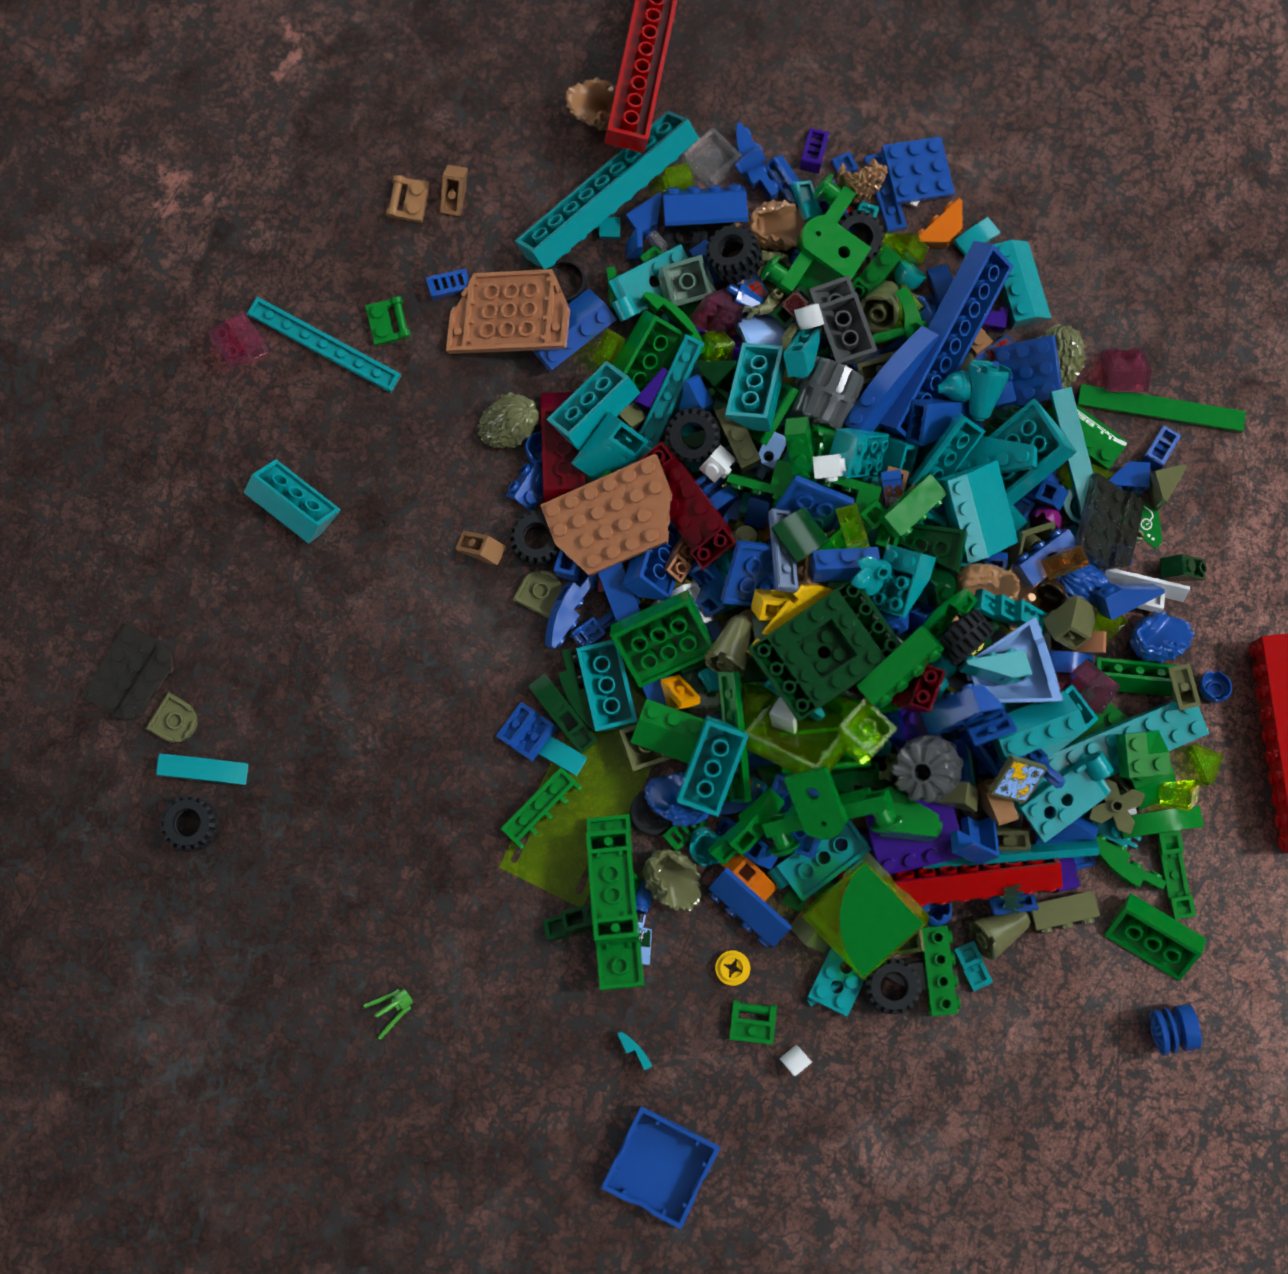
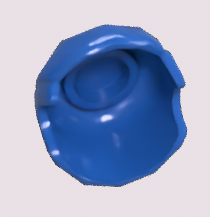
[525,431,543,465]
[1199,670,1232,703]
[918,902,953,927]

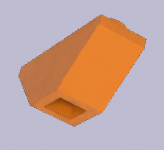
[913,198,963,249]
[719,852,777,902]

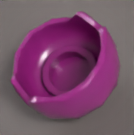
[1029,506,1062,529]

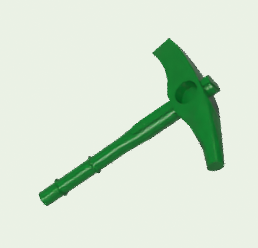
[817,287,928,357]

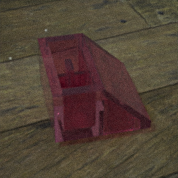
[689,287,744,337]
[208,310,269,367]
[1102,348,1152,392]
[1062,659,1120,714]

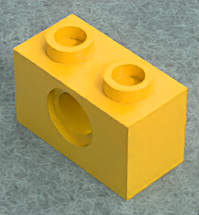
[751,589,797,621]

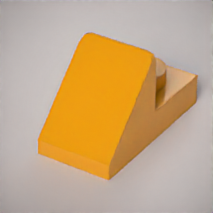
[660,675,700,710]

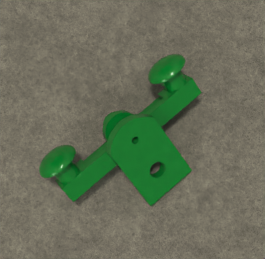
[760,174,871,296]
[762,765,902,856]

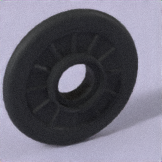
[662,224,707,259]
[630,790,673,836]

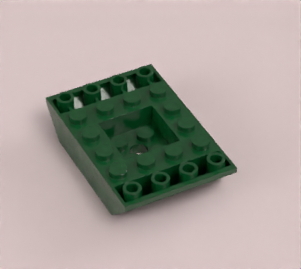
[747,579,902,722]

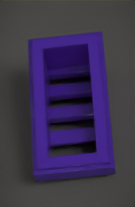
[800,128,829,174]
[635,368,668,411]

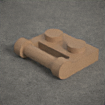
[385,175,430,223]

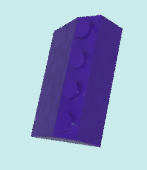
[865,801,962,877]

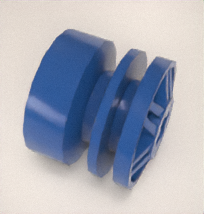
[696,474,740,515]
[1150,1004,1202,1056]

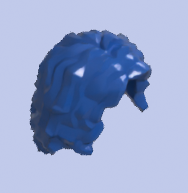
[1049,557,1112,612]
[1130,611,1195,663]
[645,772,709,827]

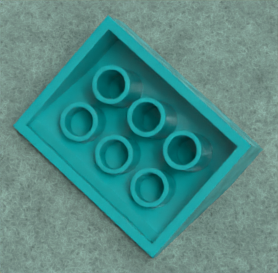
[989,398,1077,506]
[937,460,1018,564]

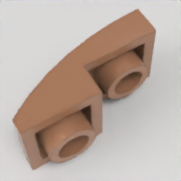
[664,537,694,583]
[1062,631,1107,655]

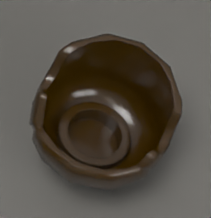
[1033,579,1068,613]

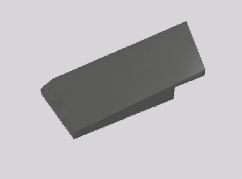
[809,275,878,365]

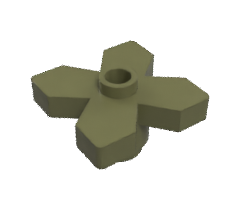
[1089,779,1145,834]

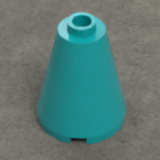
[968,360,1011,421]

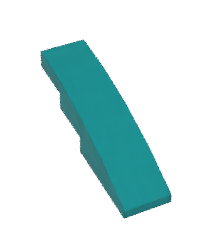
[974,588,1047,634]
[155,754,249,785]

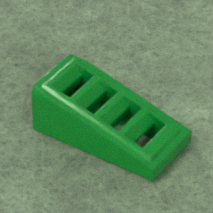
[662,820,709,851]

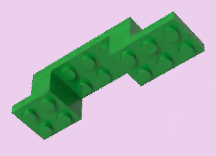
[727,459,882,527]
[586,814,644,991]

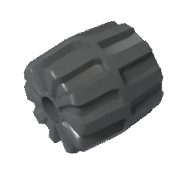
[789,357,865,431]
[892,735,963,803]

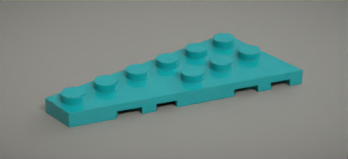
[919,436,1037,474]

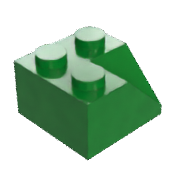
[1116,730,1171,778]

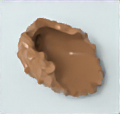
[565,77,616,131]
[835,158,888,203]
[747,200,807,252]
[955,564,1020,608]

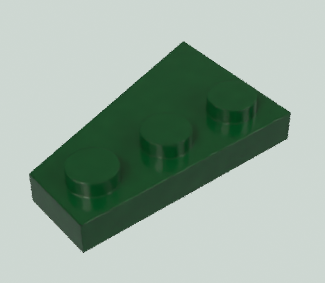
[899,523,968,574]

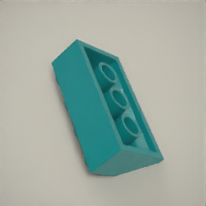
[993,240,1051,329]
[725,343,785,432]
[547,361,641,451]
[908,412,986,486]
[244,459,341,544]
[576,640,638,732]
[992,691,1088,763]
[676,716,749,816]

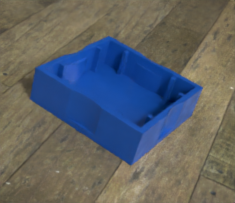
[601,1106,720,1229]

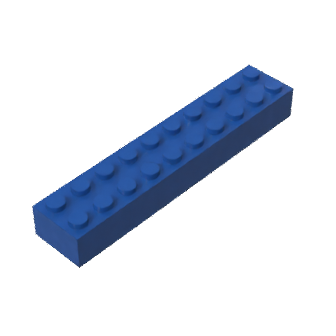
[879,241,1013,446]

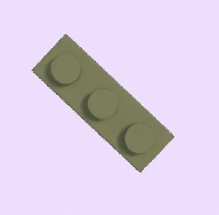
[715,406,761,474]
[1028,890,1100,934]

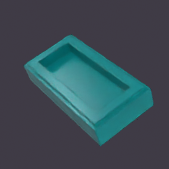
[791,180,823,222]

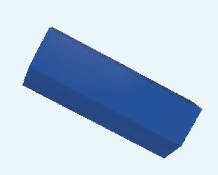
[764,154,800,207]

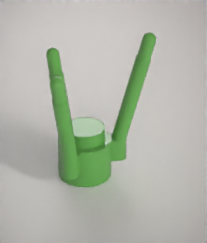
[363,988,414,1040]

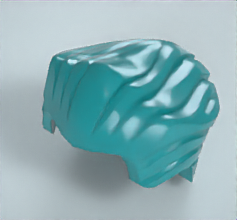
[689,827,720,866]

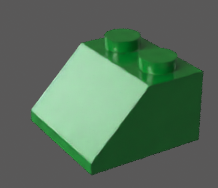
[1124,763,1178,811]

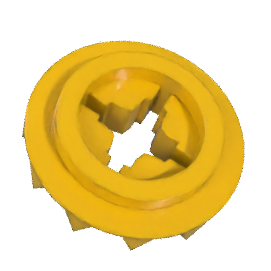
[716,950,750,986]

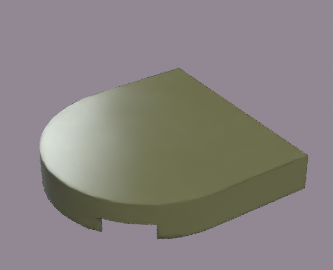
[513,570,562,619]
[145,692,198,743]

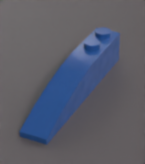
[843,326,940,432]

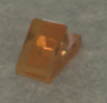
[1041,545,1089,580]

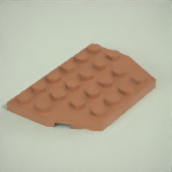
[446,269,570,354]
[541,454,672,576]

